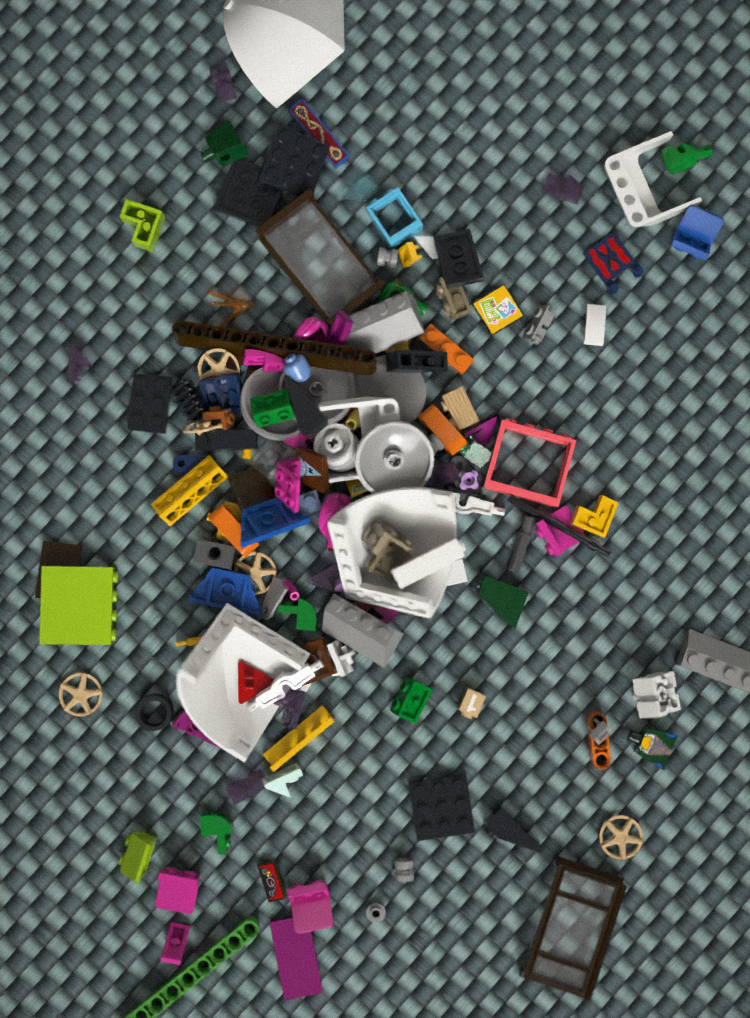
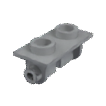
[523,305,555,345]

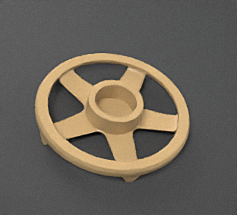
[198,348,240,380]
[183,419,223,435]
[234,552,277,594]
[59,673,102,716]
[599,815,643,860]

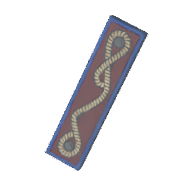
[288,98,350,169]

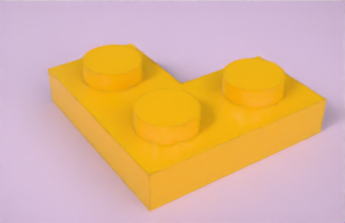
[570,495,619,538]

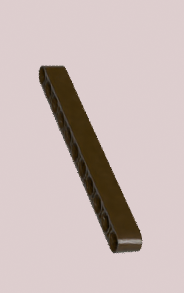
[172,321,377,375]

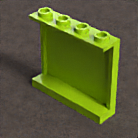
[39,566,118,645]

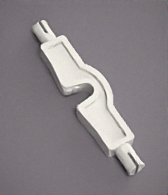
[453,493,505,516]
[247,659,324,712]

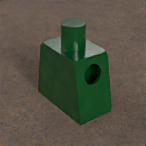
[200,120,249,166]

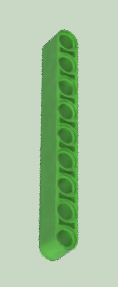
[122,916,260,1018]

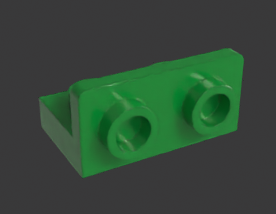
[250,389,295,428]
[390,676,433,724]

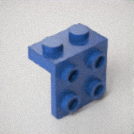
[671,205,724,260]

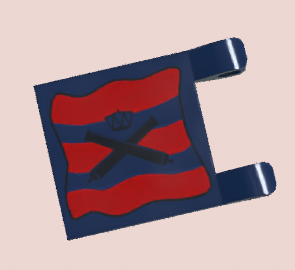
[583,232,643,295]

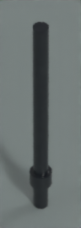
[507,495,612,557]

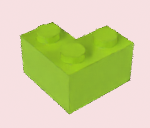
[120,199,166,252]

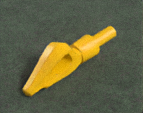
[175,636,203,646]

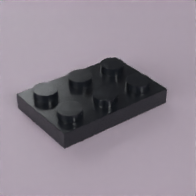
[433,229,484,289]
[127,373,173,434]

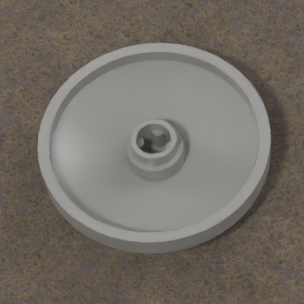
[353,355,426,424]
[240,367,301,441]
[278,367,356,426]
[355,421,434,494]

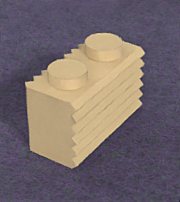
[440,386,480,432]

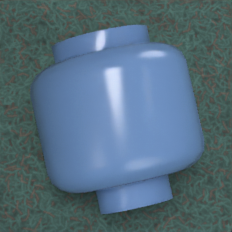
[282,353,311,383]

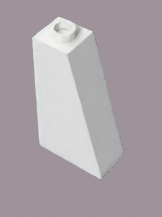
[390,538,466,589]

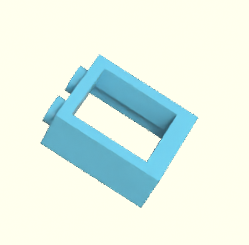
[366,187,423,250]

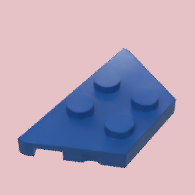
[241,497,310,548]
[188,566,261,617]

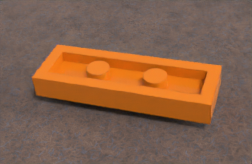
[418,324,474,375]

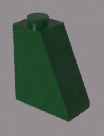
[475,576,529,629]

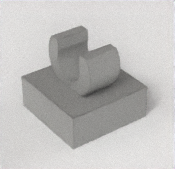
[586,718,612,745]

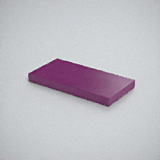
[270,916,323,1001]

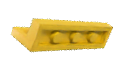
[151,455,227,526]
[263,705,335,772]

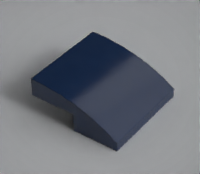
[199,373,243,412]

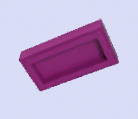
[326,311,353,346]

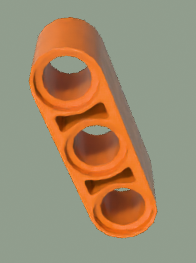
[418,404,467,456]
[208,504,260,557]
[586,711,611,769]

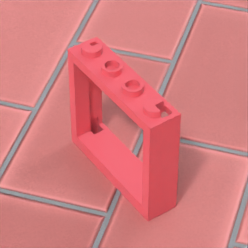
[482,418,576,508]

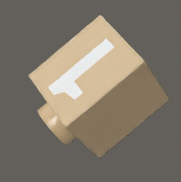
[458,687,486,719]

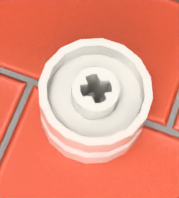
[314,423,360,473]

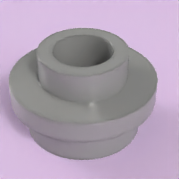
[366,902,386,923]

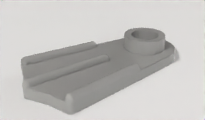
[261,577,288,620]

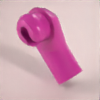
[284,579,299,600]

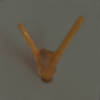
[207,291,253,327]

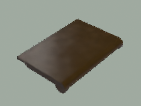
[227,466,276,513]
[35,541,82,599]

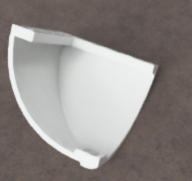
[223,0,345,108]
[328,487,457,618]
[177,603,310,762]

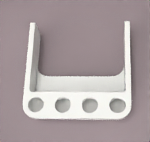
[604,131,702,227]
[319,397,400,483]

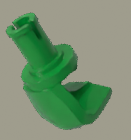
[662,143,713,174]
[378,281,428,316]

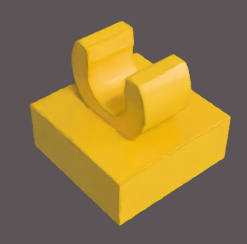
[398,242,422,268]

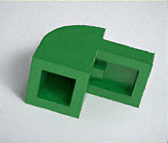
[278,598,317,631]
[200,812,234,855]

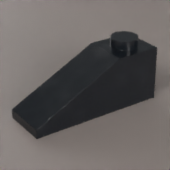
[386,349,448,373]
[286,377,328,439]
[195,430,258,452]
[483,805,543,853]

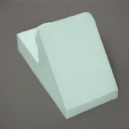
[261,763,303,797]

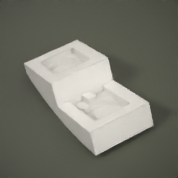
[584,304,606,346]

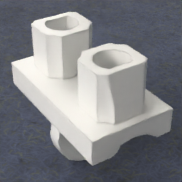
[327,640,356,677]

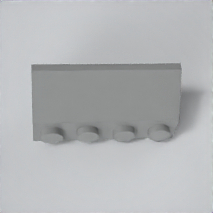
[346,291,425,354]
[322,594,404,668]
[675,629,750,693]

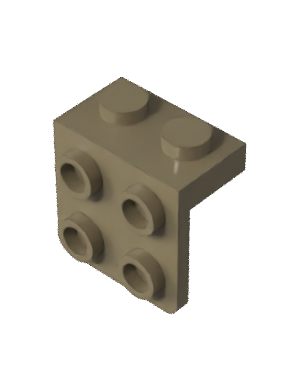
[435,277,472,321]
[361,520,415,555]
[367,539,407,582]

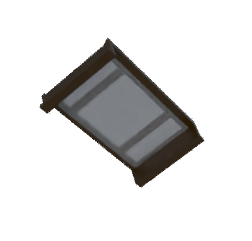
[255,188,386,328]
[519,856,627,1001]

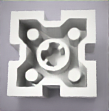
[632,671,681,718]

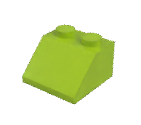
[119,830,157,883]

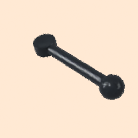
[446,485,485,499]

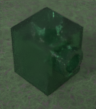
[460,436,492,468]

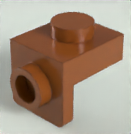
[202,406,235,430]

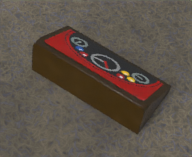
[257,858,287,902]

